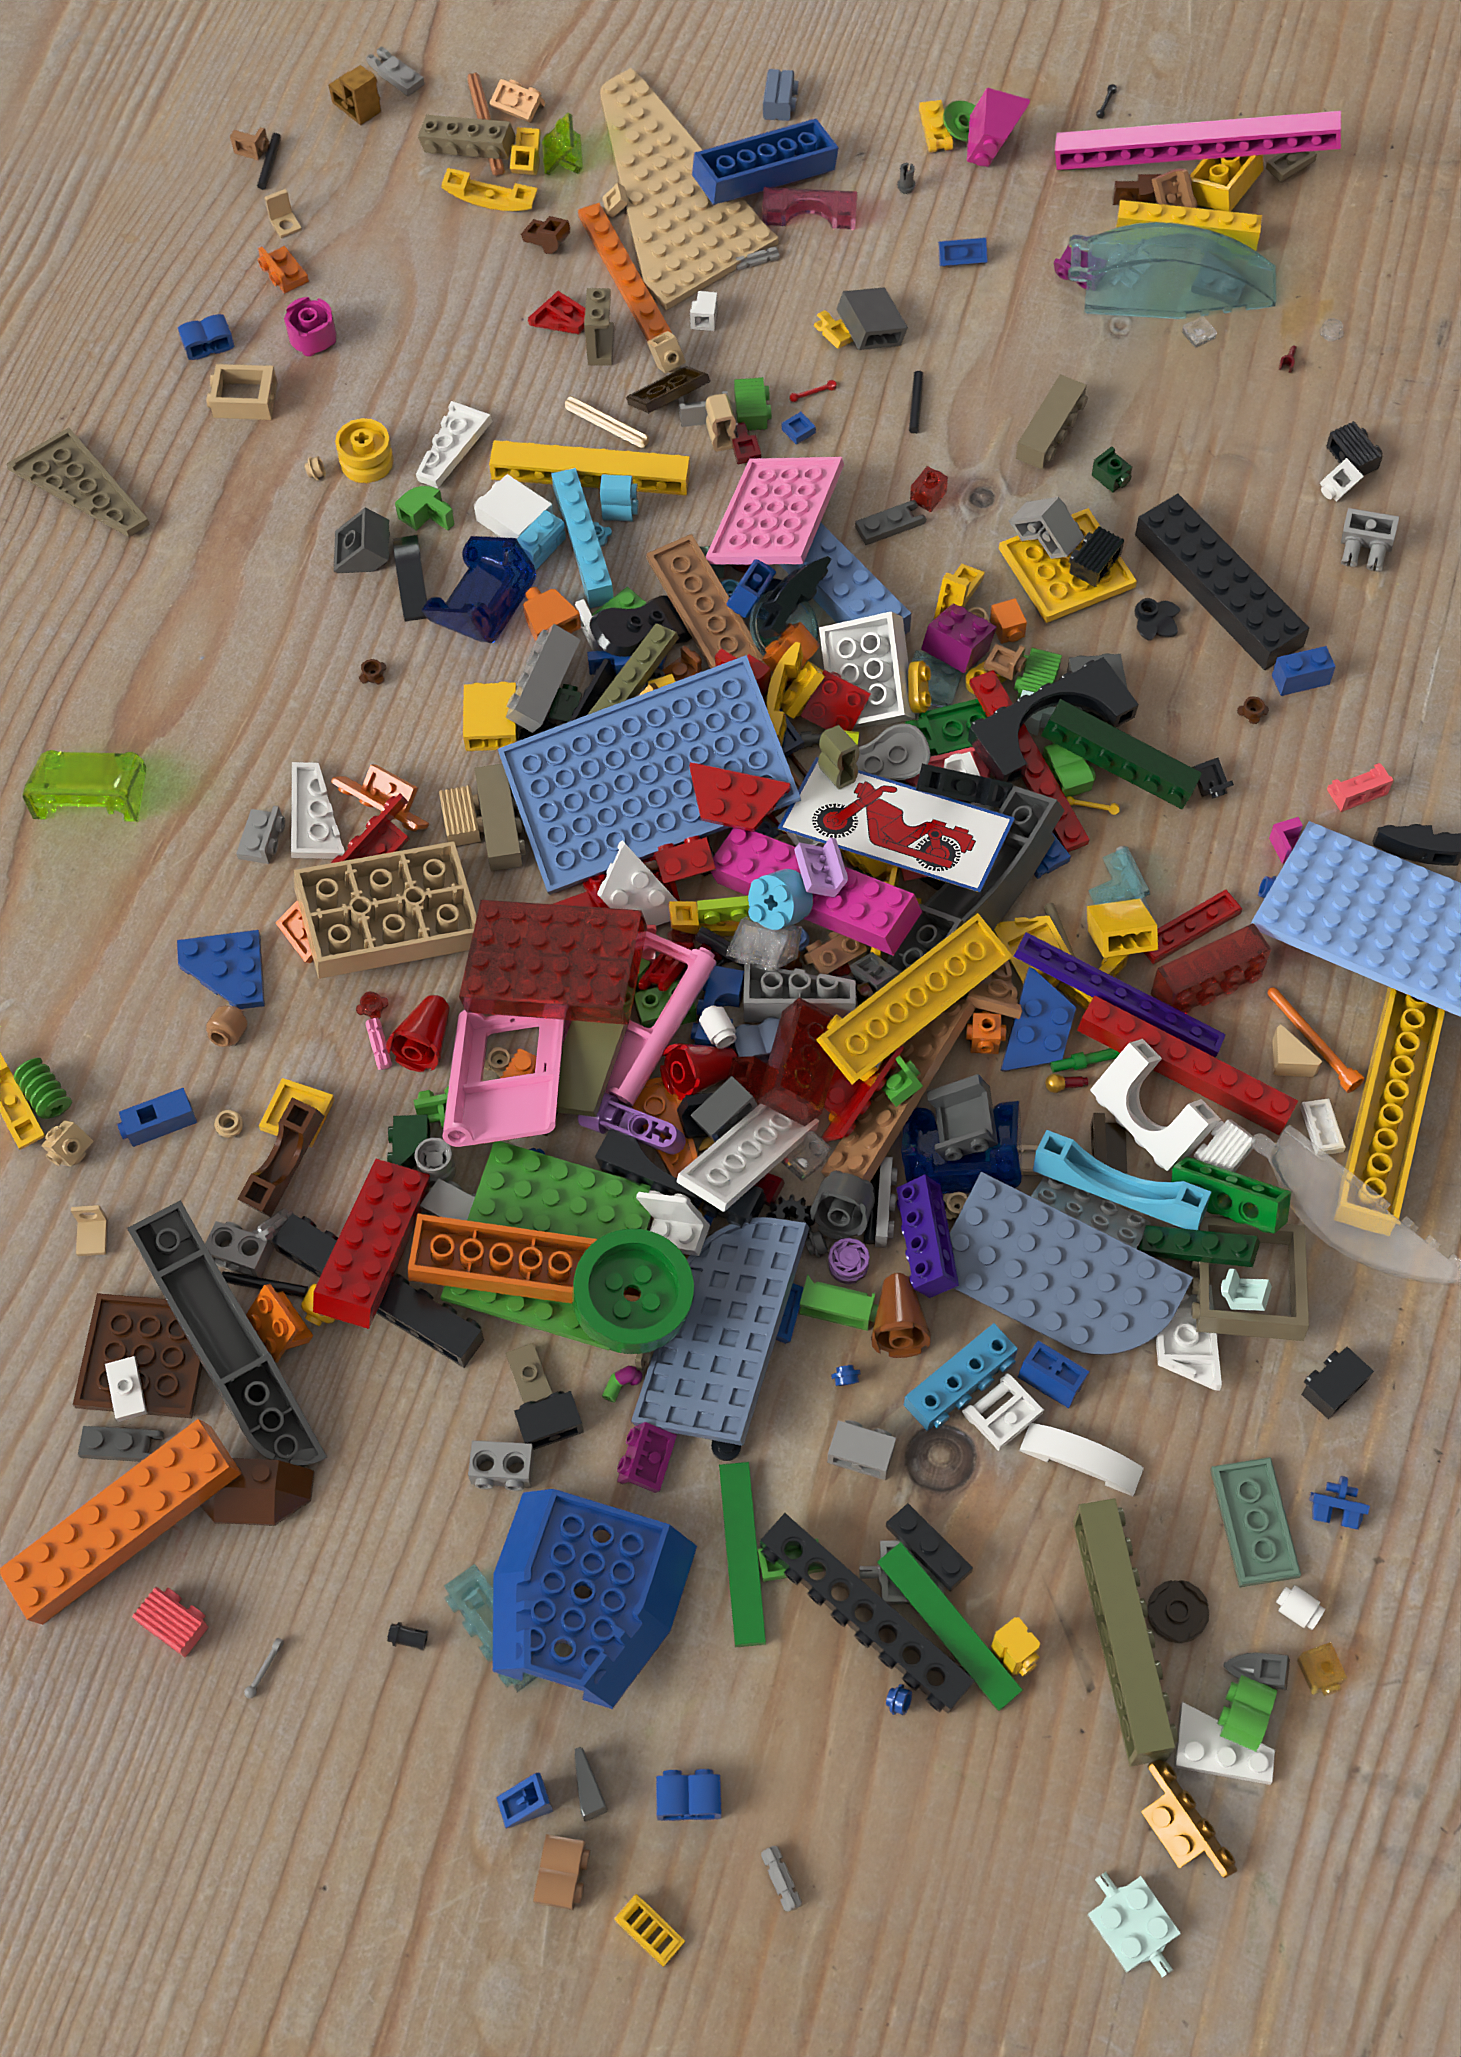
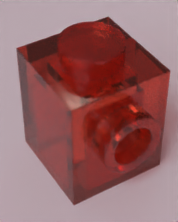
[910,466,948,512]
[727,1056,774,1099]

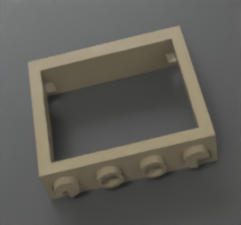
[1190,1217,1309,1341]

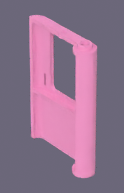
[562,922,717,1106]

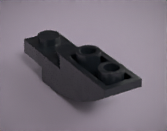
[758,556,831,639]
[1372,824,1461,866]

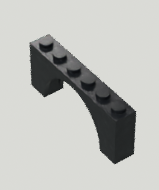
[968,657,1139,783]

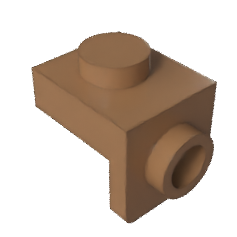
[984,644,1027,680]

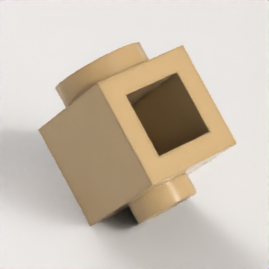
[647,331,686,373]

